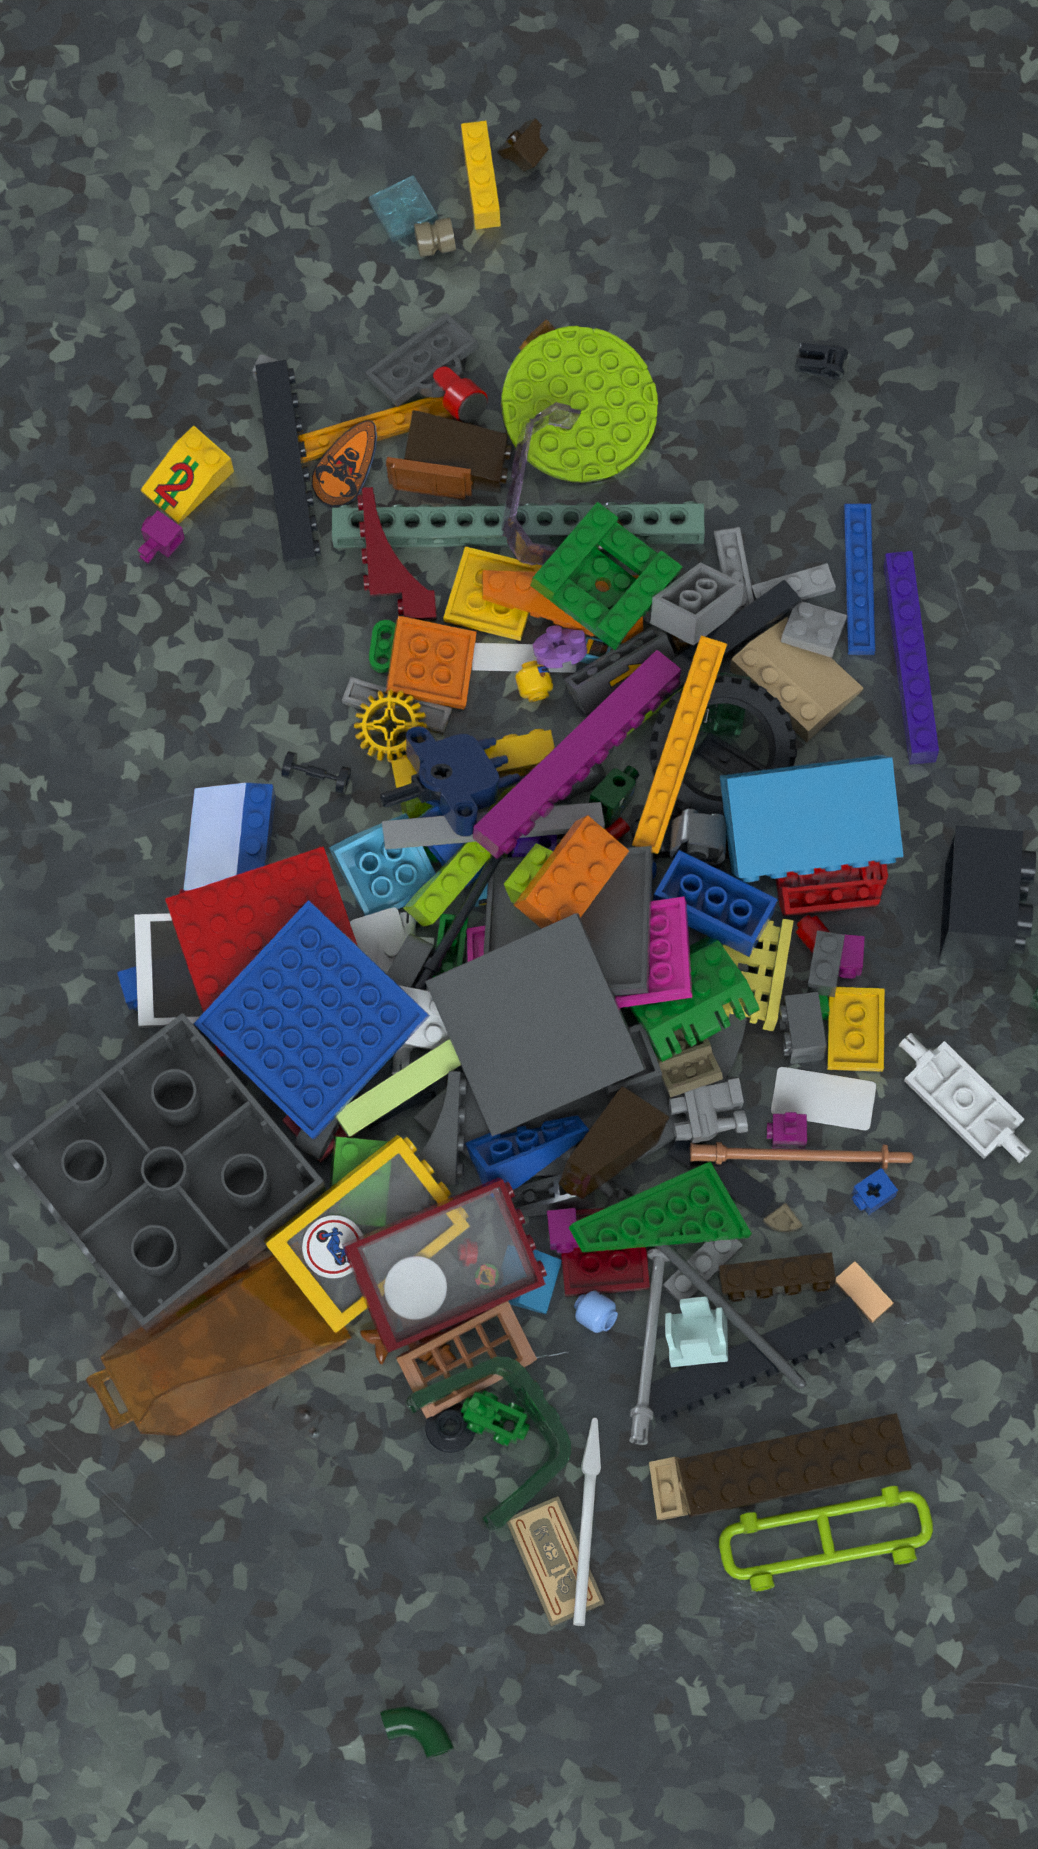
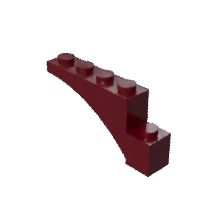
[357,487,437,620]

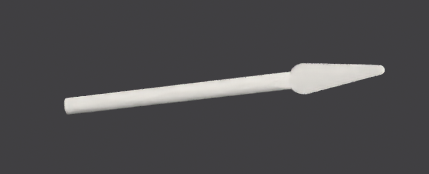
[573,1418,601,1626]

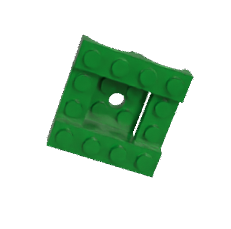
[530,502,682,650]

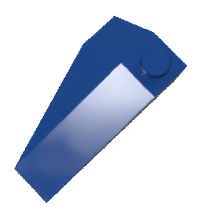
[465,1115,589,1198]

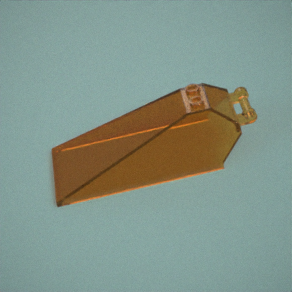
[86,1241,352,1437]

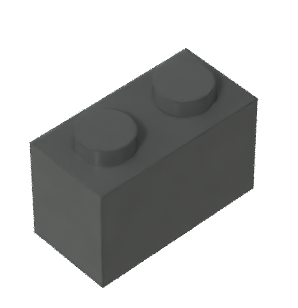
[807,931,845,997]

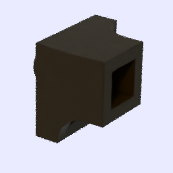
[497,118,549,172]

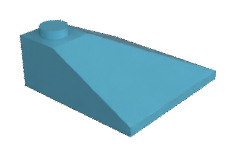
[329,813,436,916]

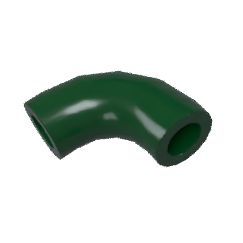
[380,1706,454,1759]

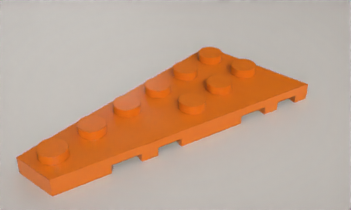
[482,570,643,644]

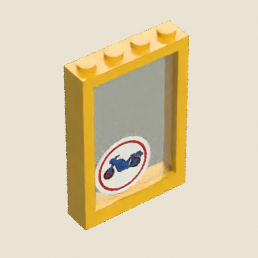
[263,1135,470,1333]

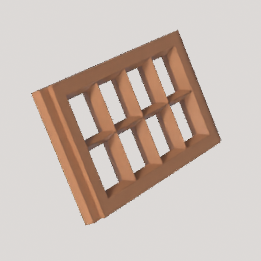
[396,1301,537,1419]

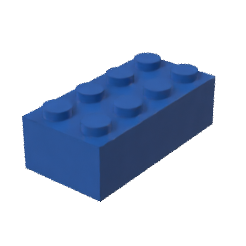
[653,850,778,957]

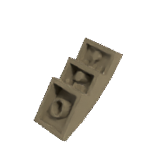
[638,1021,723,1097]

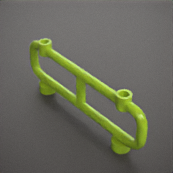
[719,1486,933,1592]

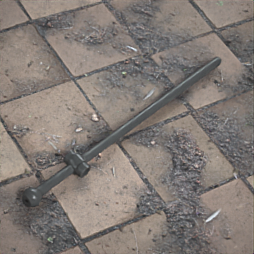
[560,1144,807,1389]

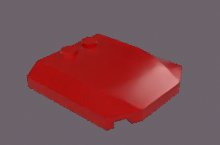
[775,861,888,916]

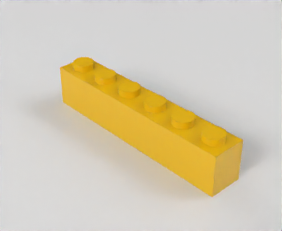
[391,729,555,788]

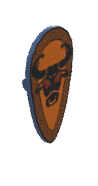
[312,420,377,507]

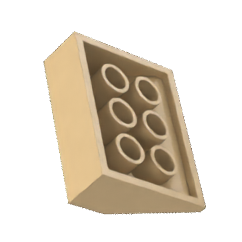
[730,617,863,743]

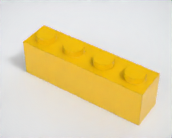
[461,121,501,230]

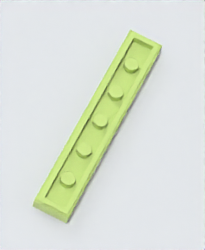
[336,1039,461,1137]

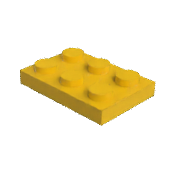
[827,987,885,1072]

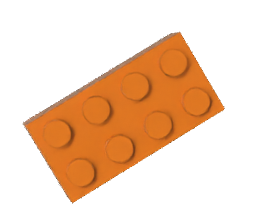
[514,815,629,929]

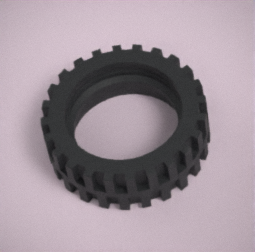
[649,675,797,816]

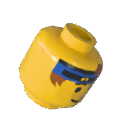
[515,661,553,702]

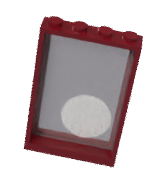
[342,1177,547,1353]

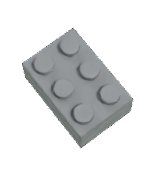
[650,562,744,645]

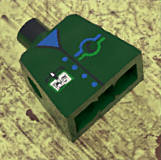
[589,765,640,829]

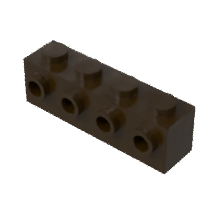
[718,1252,836,1302]

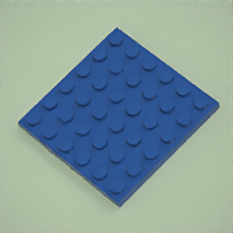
[193,900,430,1140]

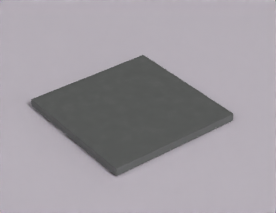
[483,846,653,996]
[425,913,646,1136]

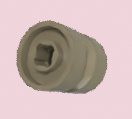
[414,218,456,257]

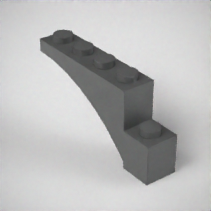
[387,1071,468,1212]

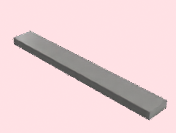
[382,802,604,850]

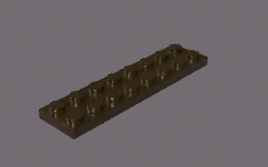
[675,1413,912,1518]

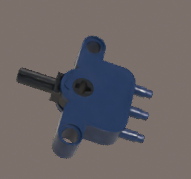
[380,726,520,837]

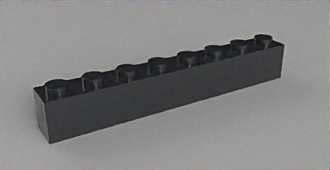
[255,360,322,570]
[648,1296,865,1424]

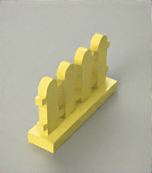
[723,919,793,1031]

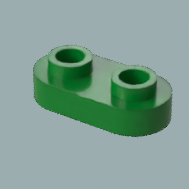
[369,620,396,673]

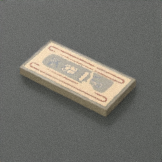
[505,1496,605,1627]

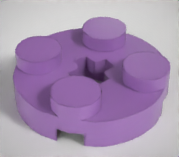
[533,625,587,668]

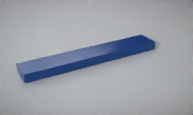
[844,504,875,655]

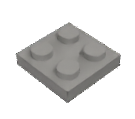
[781,601,847,658]

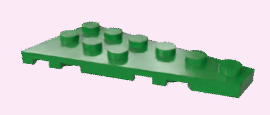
[569,1162,752,1252]

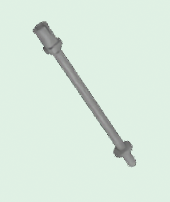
[629,1246,670,1445]

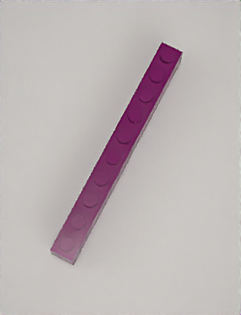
[473,650,681,859]

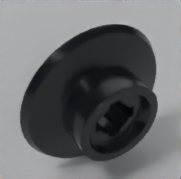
[425,1403,476,1453]

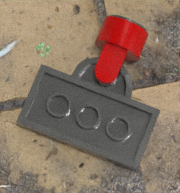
[365,313,488,424]

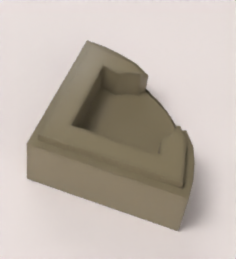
[763,1203,803,1233]

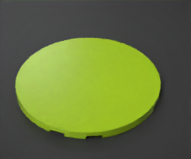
[501,326,658,483]

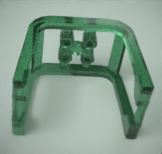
[405,1357,571,1530]

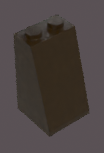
[404,410,512,493]
[559,1086,669,1199]

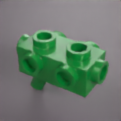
[461,1391,530,1447]

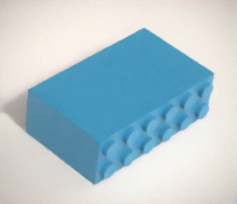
[720,755,903,882]

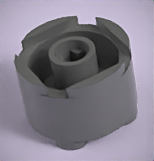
[670,809,727,866]

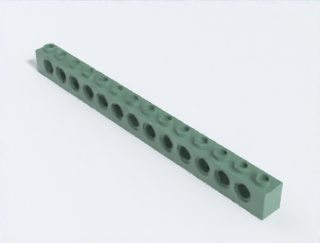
[332,501,705,548]

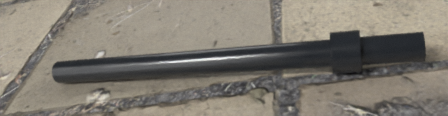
[414,853,504,990]

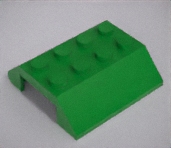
[624,936,760,1062]

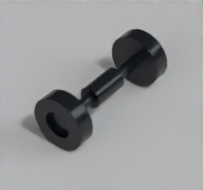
[281,751,351,794]

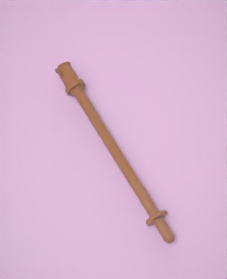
[690,1142,914,1170]

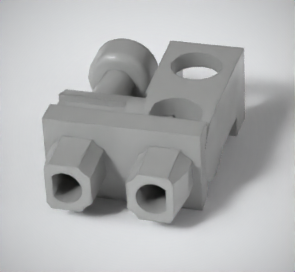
[668,1078,748,1144]

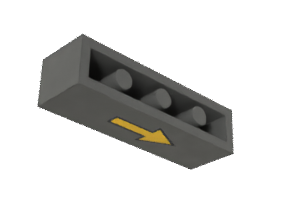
[564,625,676,715]

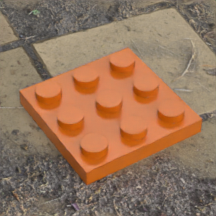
[385,616,477,710]

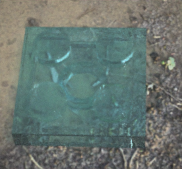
[368,175,438,242]

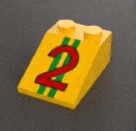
[141,426,234,524]

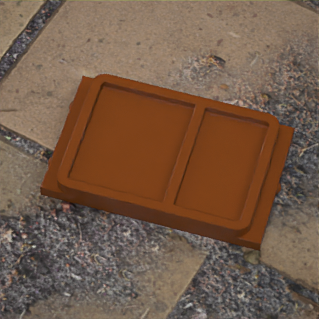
[386,457,473,500]

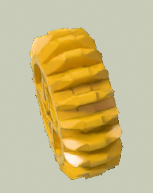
[354,689,427,763]

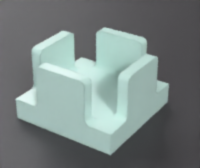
[665,1297,728,1367]

